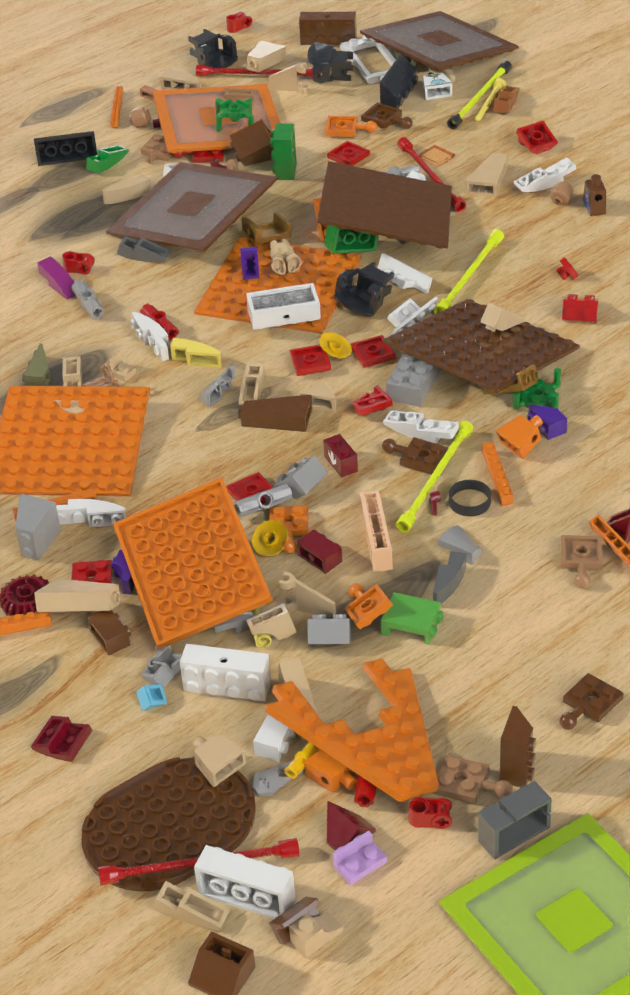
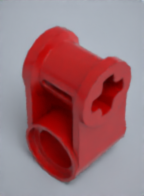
[226,12,253,33]
[62,251,95,275]
[408,797,452,829]

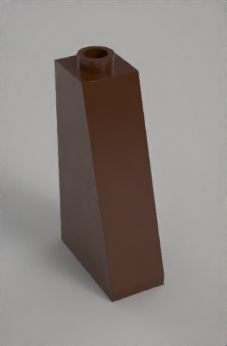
[238,395,313,432]

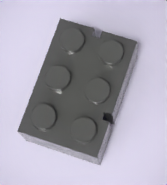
[478,781,552,859]

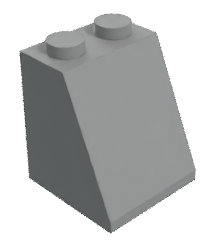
[15,493,61,561]

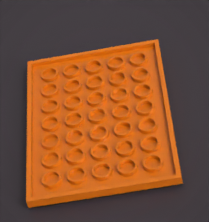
[113,477,273,650]

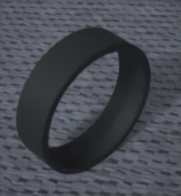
[449,480,491,516]

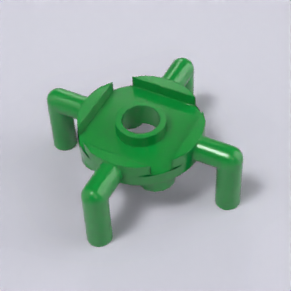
[215,98,254,132]
[512,368,561,410]

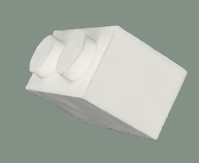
[253,714,297,762]

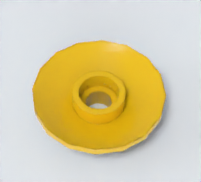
[319,332,352,358]
[252,520,289,557]

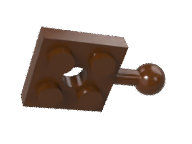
[361,102,413,129]
[382,437,448,475]
[559,673,624,730]

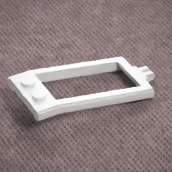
[340,36,396,85]

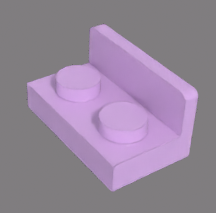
[333,831,387,886]

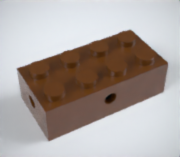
[299,11,357,45]

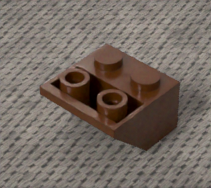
[188,931,256,995]

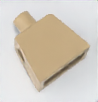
[193,734,246,787]

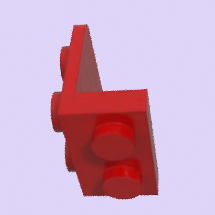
[562,294,598,322]

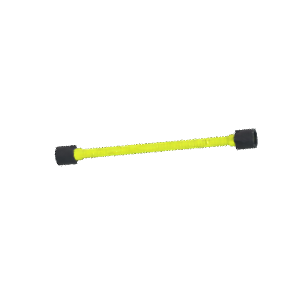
[447,60,512,130]

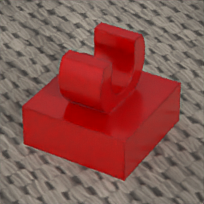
[556,257,579,280]

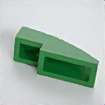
[86,145,129,173]

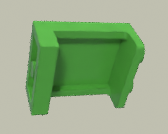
[381,592,444,644]

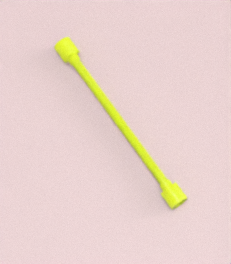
[434,229,504,314]
[396,421,474,533]

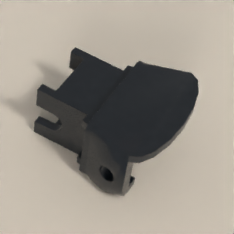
[188,29,238,69]
[307,42,354,83]
[334,262,394,317]

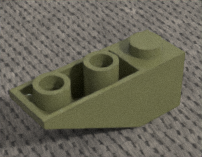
[22,343,51,386]

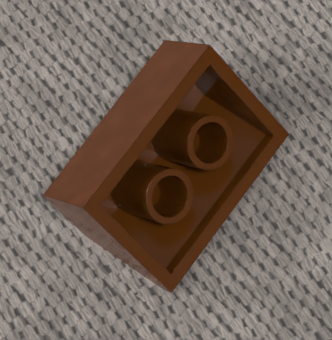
[500,706,536,787]

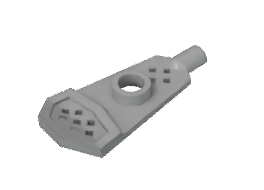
[252,759,304,797]

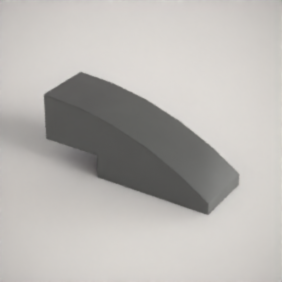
[117,236,171,262]
[433,551,466,604]

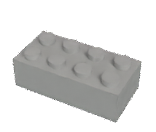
[386,353,441,407]

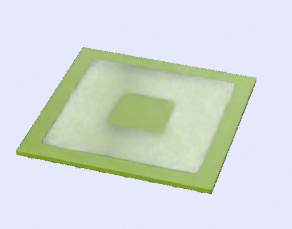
[439,813,630,995]

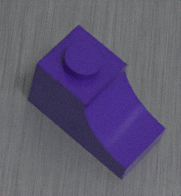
[240,247,260,280]
[112,550,135,594]

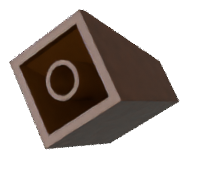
[230,119,273,166]

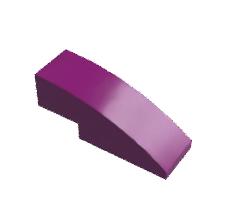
[37,256,76,300]

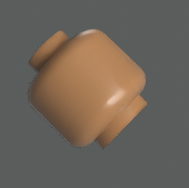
[129,107,152,128]
[550,181,574,205]

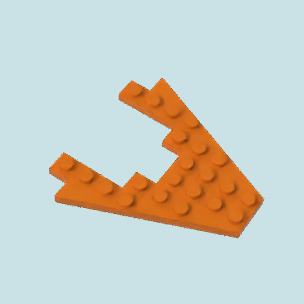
[265,658,439,802]

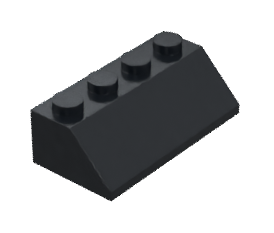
[379,54,418,109]
[34,131,97,166]

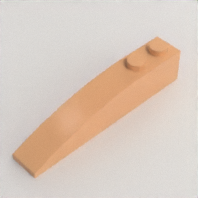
[360,491,393,572]

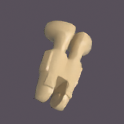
[270,239,302,275]

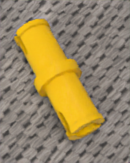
[284,742,320,779]

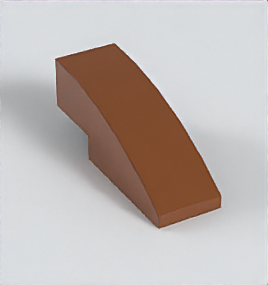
[493,86,520,113]

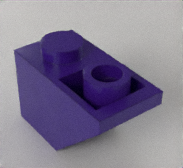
[527,404,567,440]

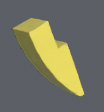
[170,338,222,368]

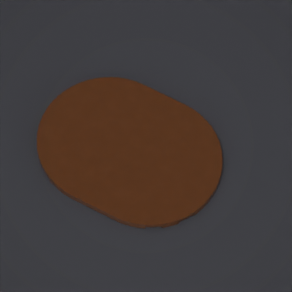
[81,756,256,891]

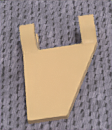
[269,62,309,94]
[279,572,336,618]

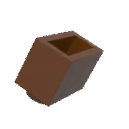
[87,610,131,656]

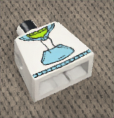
[423,72,452,100]

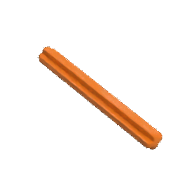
[110,86,123,128]

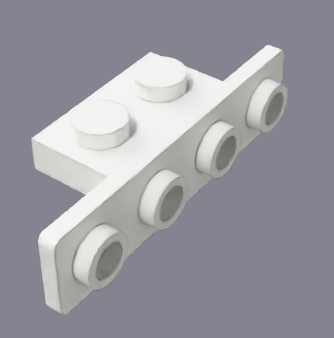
[378,253,433,293]
[387,296,438,336]

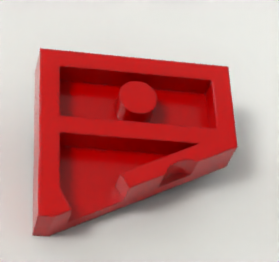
[352,385,393,416]

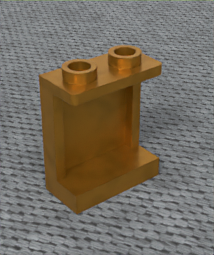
[242,212,292,245]
[483,365,539,395]

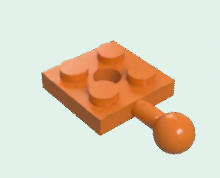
[325,115,377,138]
[269,505,308,554]
[344,583,393,630]

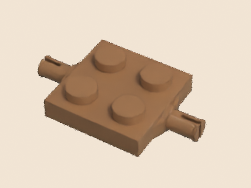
[141,134,173,164]

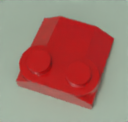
[516,121,558,154]

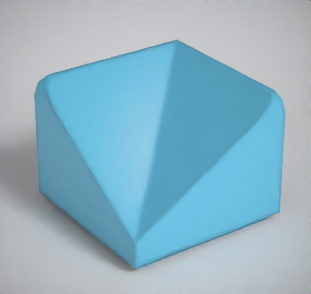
[136,684,167,710]

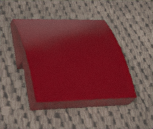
[31,716,93,762]

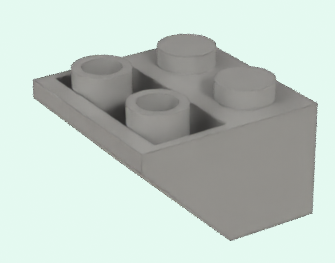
[273,455,328,499]
[308,614,351,644]

